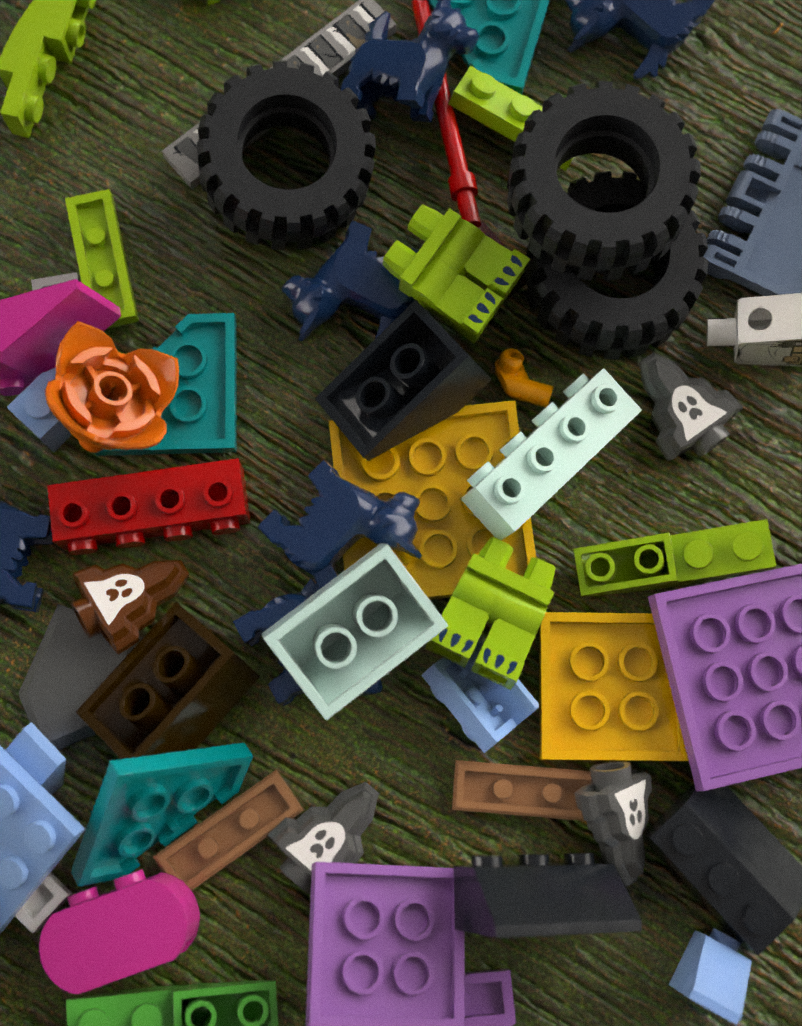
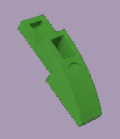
[66,980,278,1026]

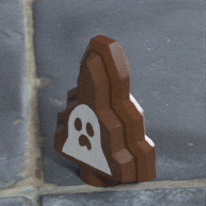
[71,560,189,655]

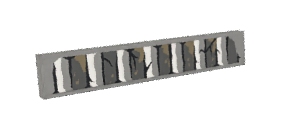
[162,0,396,189]

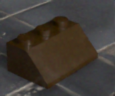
[76,602,260,759]

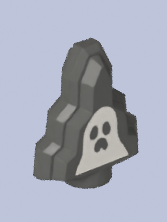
[639,352,743,461]
[574,761,652,887]
[267,782,379,894]

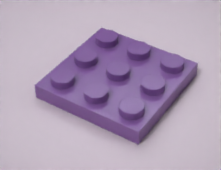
[306,862,464,1026]

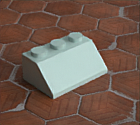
[262,543,449,720]

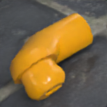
[495,348,553,408]

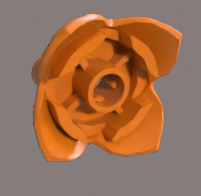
[45,321,179,453]

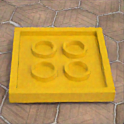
[539,612,688,762]

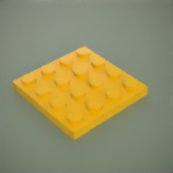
[329,400,536,600]

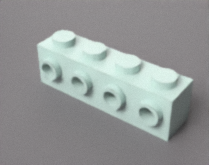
[461,368,642,540]

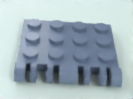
[703,109,802,296]

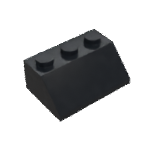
[643,784,802,955]
[454,853,642,938]

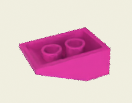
[0,279,121,396]

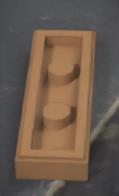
[452,760,592,821]
[153,770,305,891]

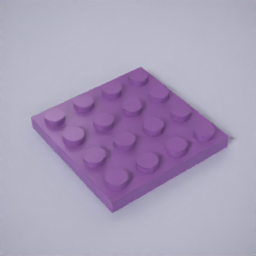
[648,564,802,791]

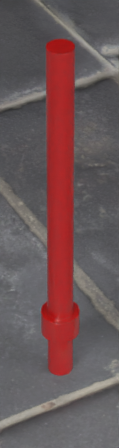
[411,0,481,228]

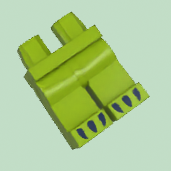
[383,204,530,344]
[425,537,556,690]

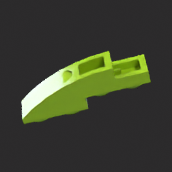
[0,0,97,138]
[573,519,777,597]

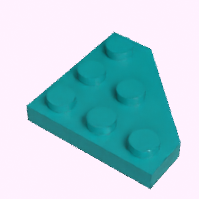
[428,0,550,95]
[95,313,237,456]
[71,743,253,887]

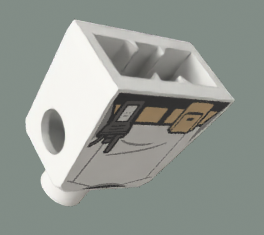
[707,293,802,366]

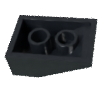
[315,300,492,461]

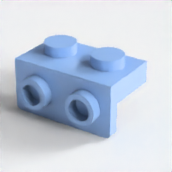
[421,634,539,753]

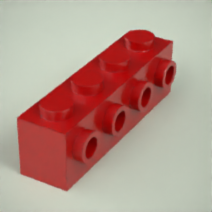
[47,458,251,555]

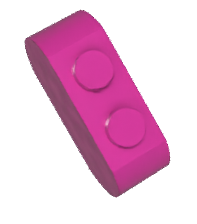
[39,869,200,995]

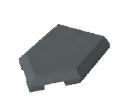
[18,604,143,751]

